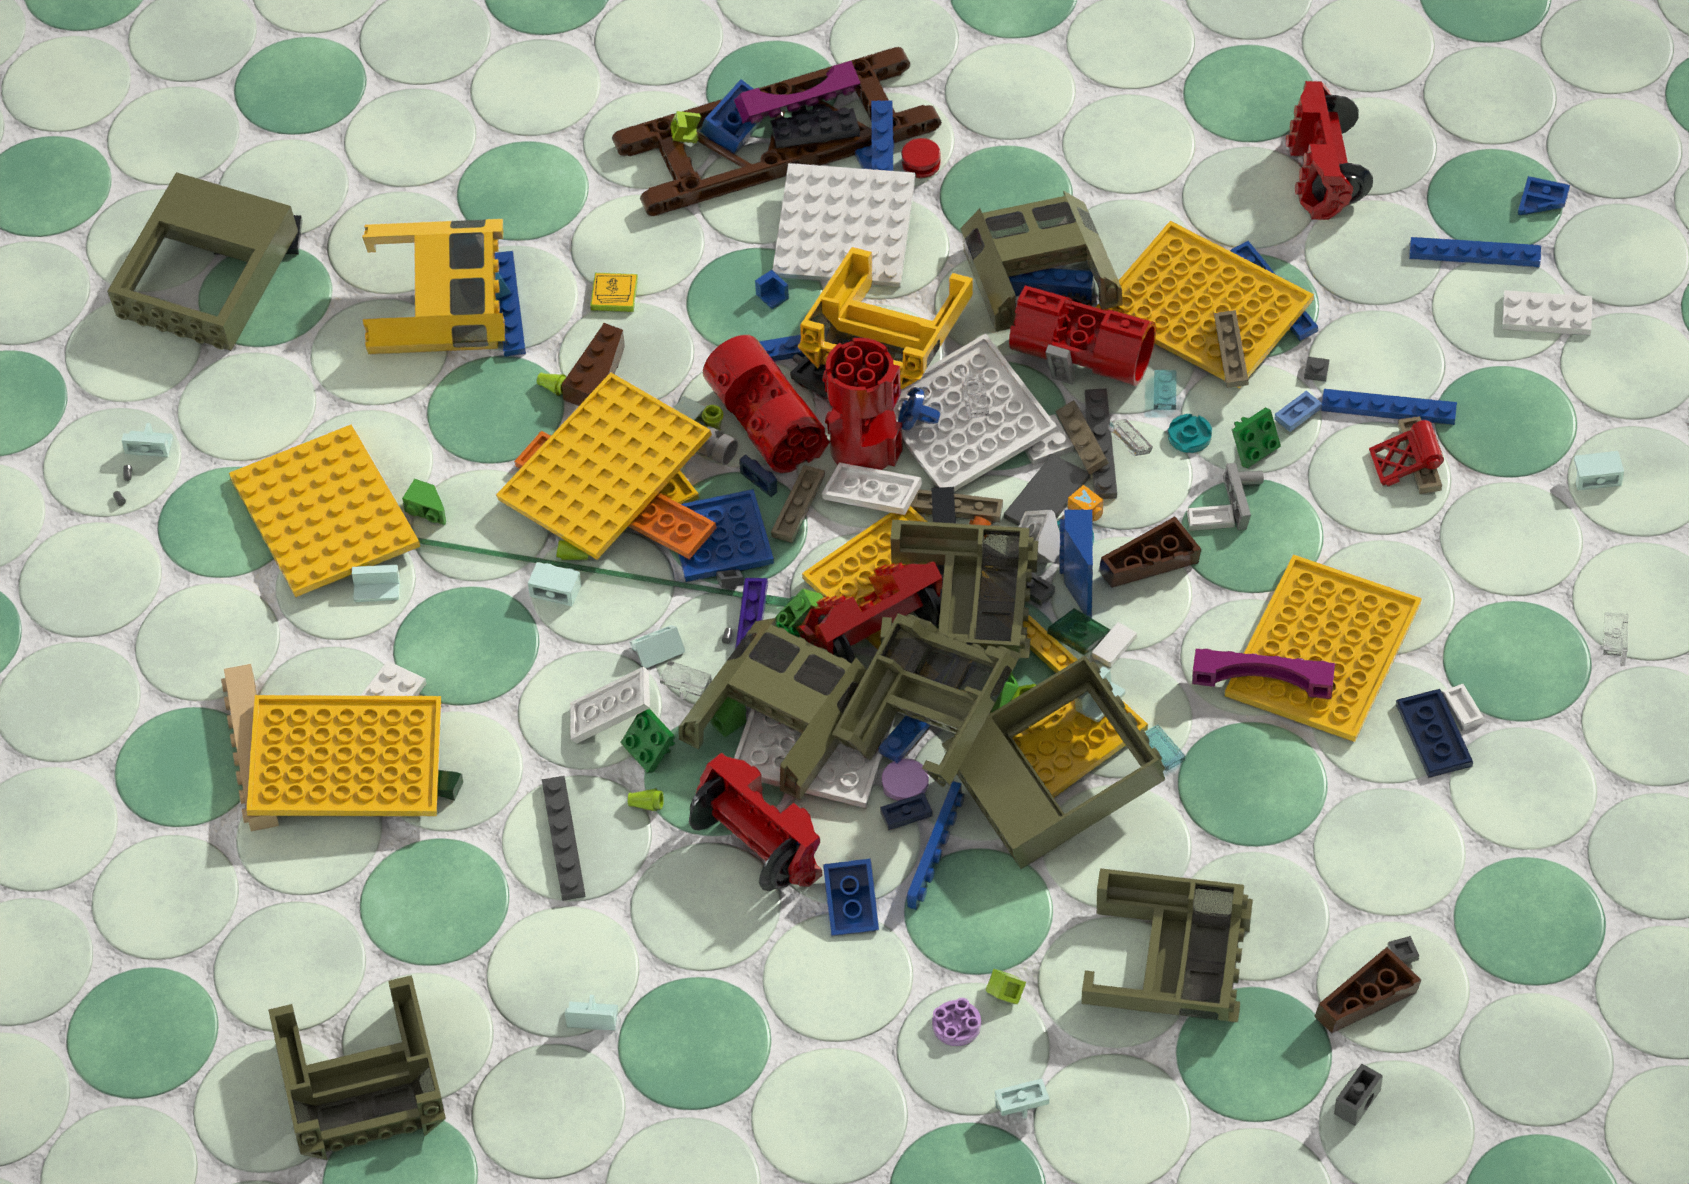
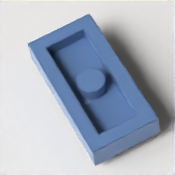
[1274,390,1322,432]

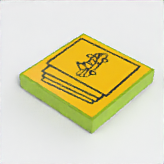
[590,273,638,312]

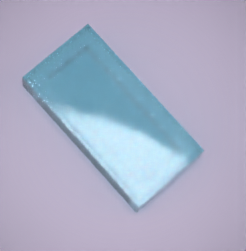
[1145,724,1185,771]

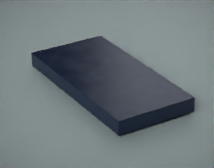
[1396,689,1473,778]

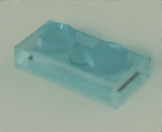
[1154,370,1176,410]

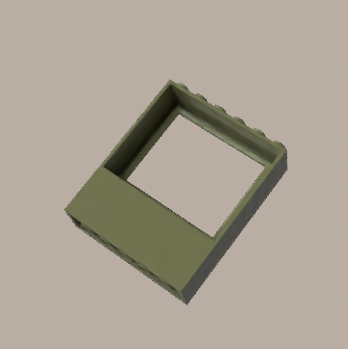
[107,172,298,351]
[941,656,1166,869]

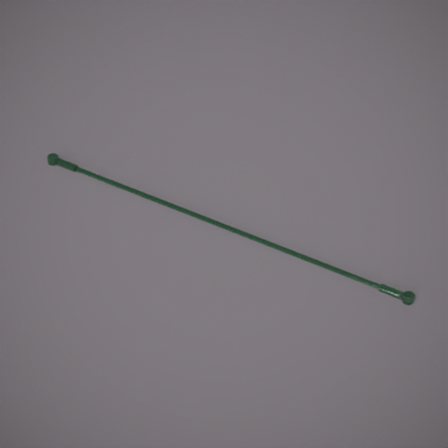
[418,538,795,607]

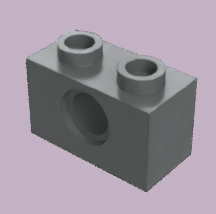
[1334,1063,1383,1126]

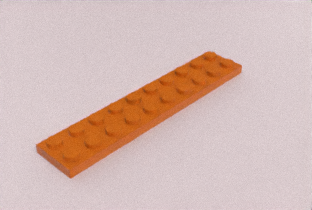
[514,431,717,559]

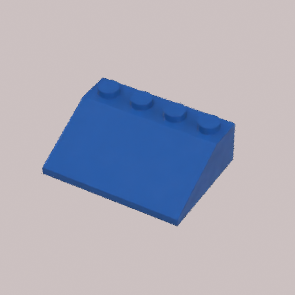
[1059,510,1093,620]

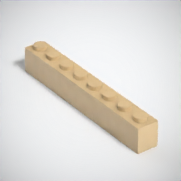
[221,664,279,831]

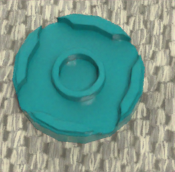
[1168,414,1212,453]

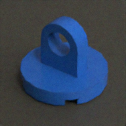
[898,387,941,431]

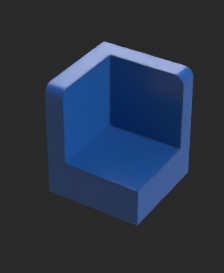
[755,270,789,309]

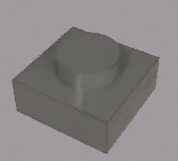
[1304,357,1330,382]
[716,569,744,589]
[1387,936,1419,964]

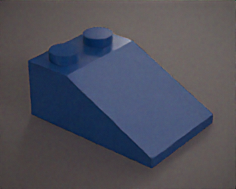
[700,79,765,154]
[823,859,879,936]

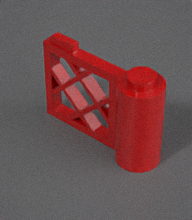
[1369,420,1444,487]

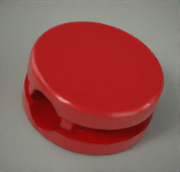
[901,138,941,178]

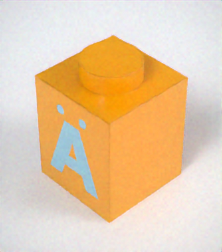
[1068,485,1103,522]

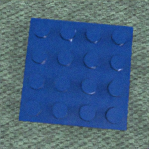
[678,489,774,582]

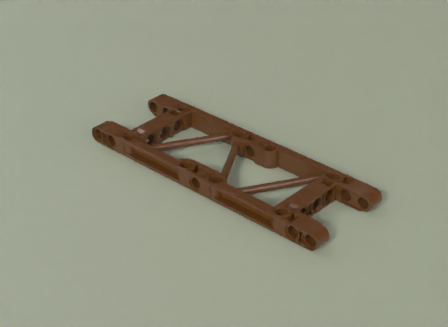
[612,47,942,216]

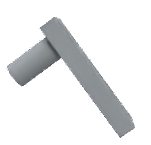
[1046,345,1076,385]
[1223,463,1264,530]

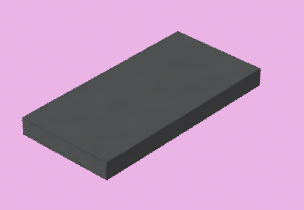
[1004,454,1090,526]

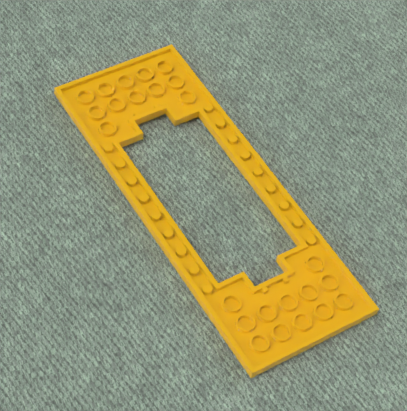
[802,506,1148,798]

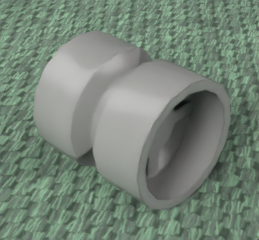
[698,426,738,465]

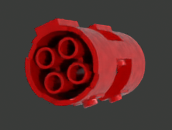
[1009,286,1156,386]
[703,335,830,473]
[823,338,903,470]

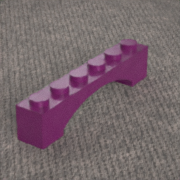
[734,60,860,124]
[1192,648,1335,699]

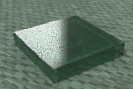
[1047,608,1110,655]

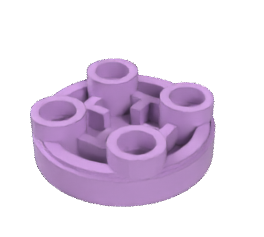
[882,759,929,801]
[932,998,981,1046]

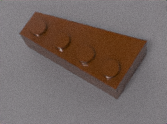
[562,323,625,406]
[1099,516,1202,588]
[1314,947,1422,1033]

